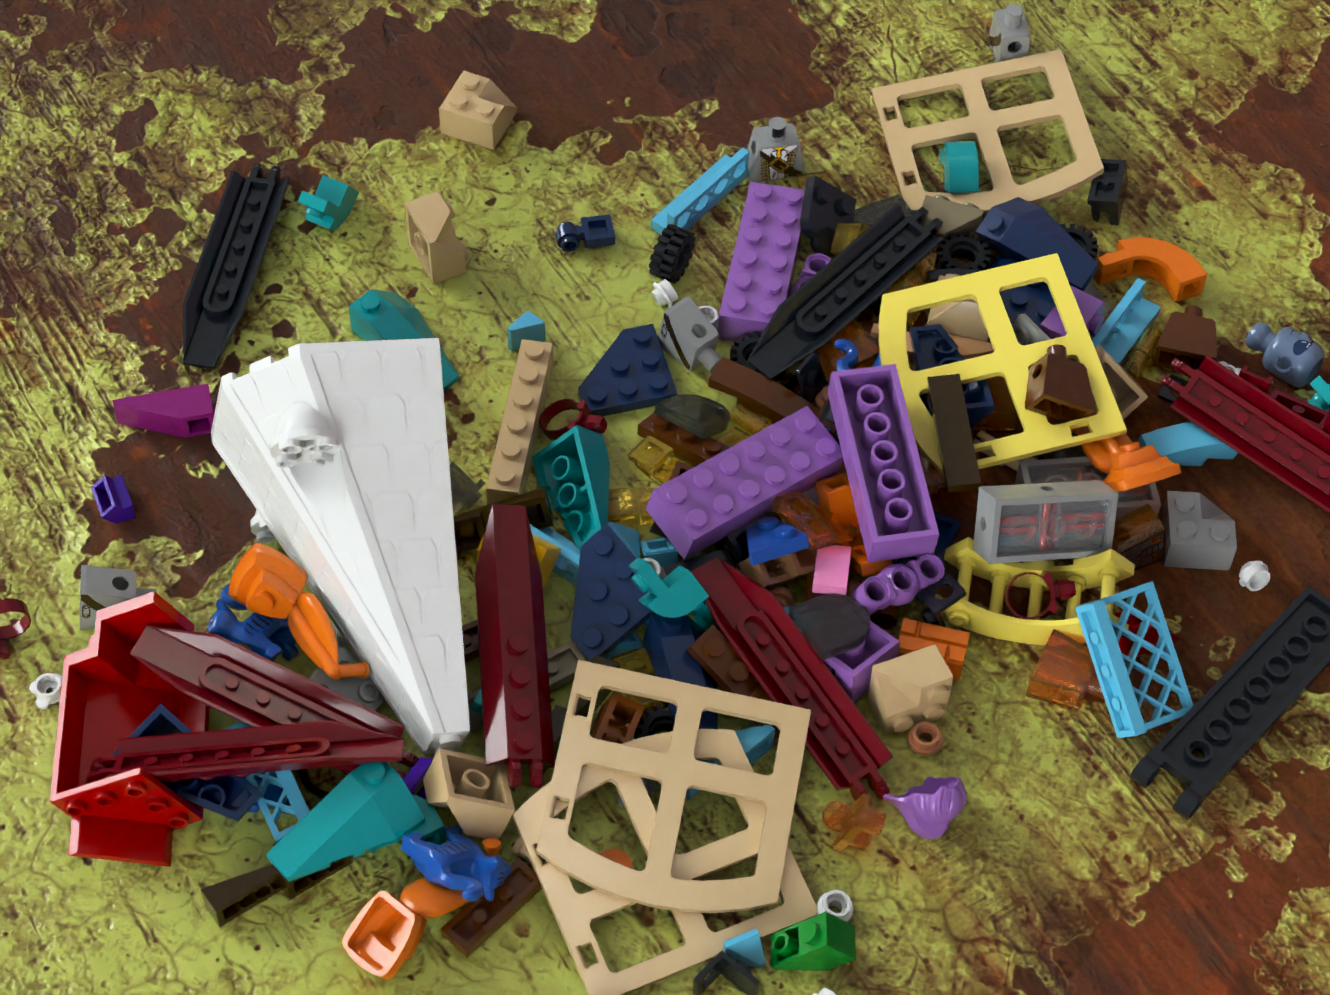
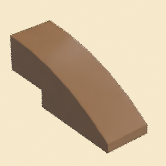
[738,533,835,590]

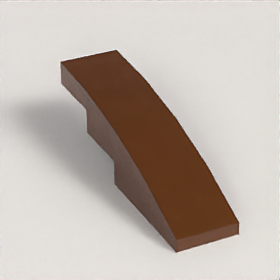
[708,357,820,426]

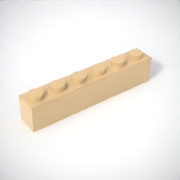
[486,339,553,505]

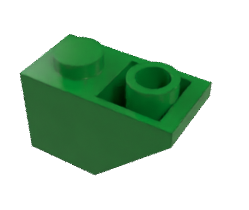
[771,912,856,971]

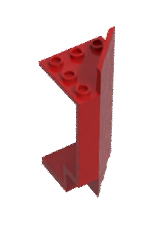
[50,591,210,867]

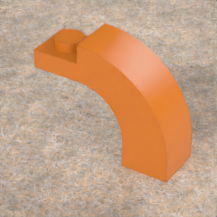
[1093,237,1207,303]
[815,473,892,577]

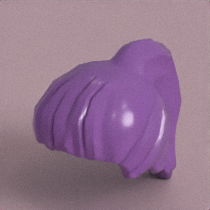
[883,776,967,840]

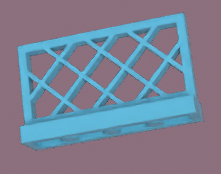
[1075,581,1193,738]

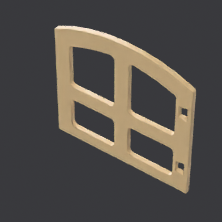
[871,49,1104,215]
[536,660,811,913]
[512,729,818,995]

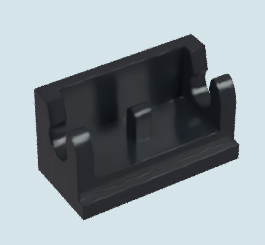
[1087,159,1128,225]

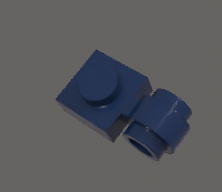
[555,214,616,252]

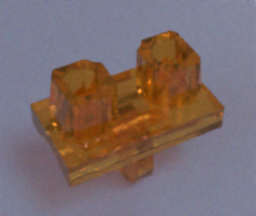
[822,793,886,852]

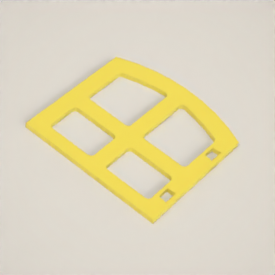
[879,253,1127,476]

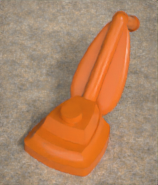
[1071,409,1182,491]
[228,543,370,680]
[342,838,501,980]

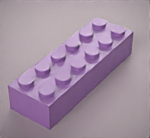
[718,181,805,342]
[827,364,939,563]
[646,406,844,560]

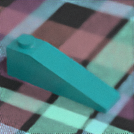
[349,289,459,392]
[532,425,610,551]
[266,762,426,882]

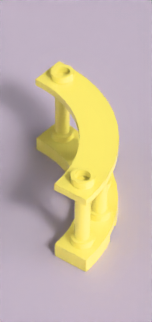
[940,537,1135,645]

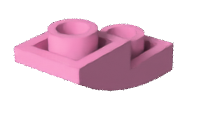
[812,543,851,596]

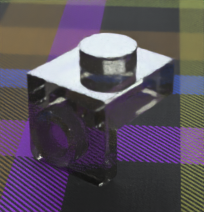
[449,461,486,513]

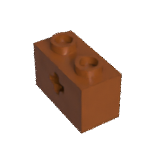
[590,691,645,744]

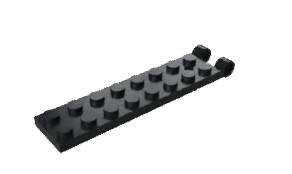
[1130,586,1330,820]

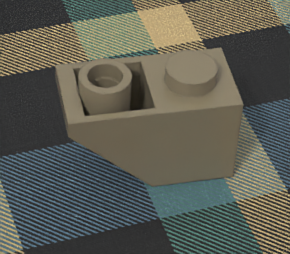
[920,195,984,244]

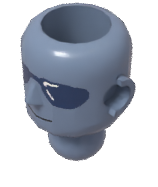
[1245,323,1325,388]

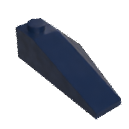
[976,197,1100,291]
[909,324,994,429]
[643,613,718,729]
[111,703,263,822]

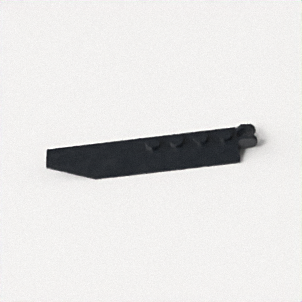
[183,163,290,369]
[747,203,944,380]

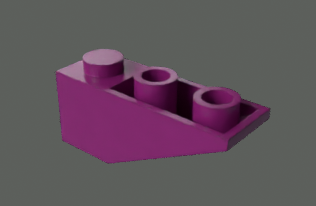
[112,384,214,438]

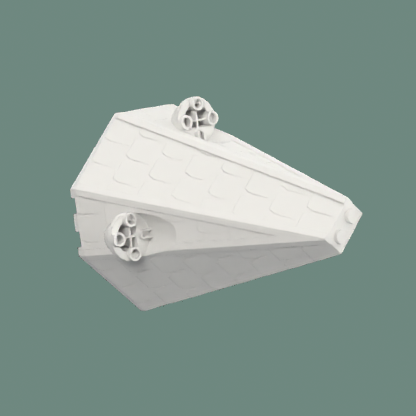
[211,338,470,755]

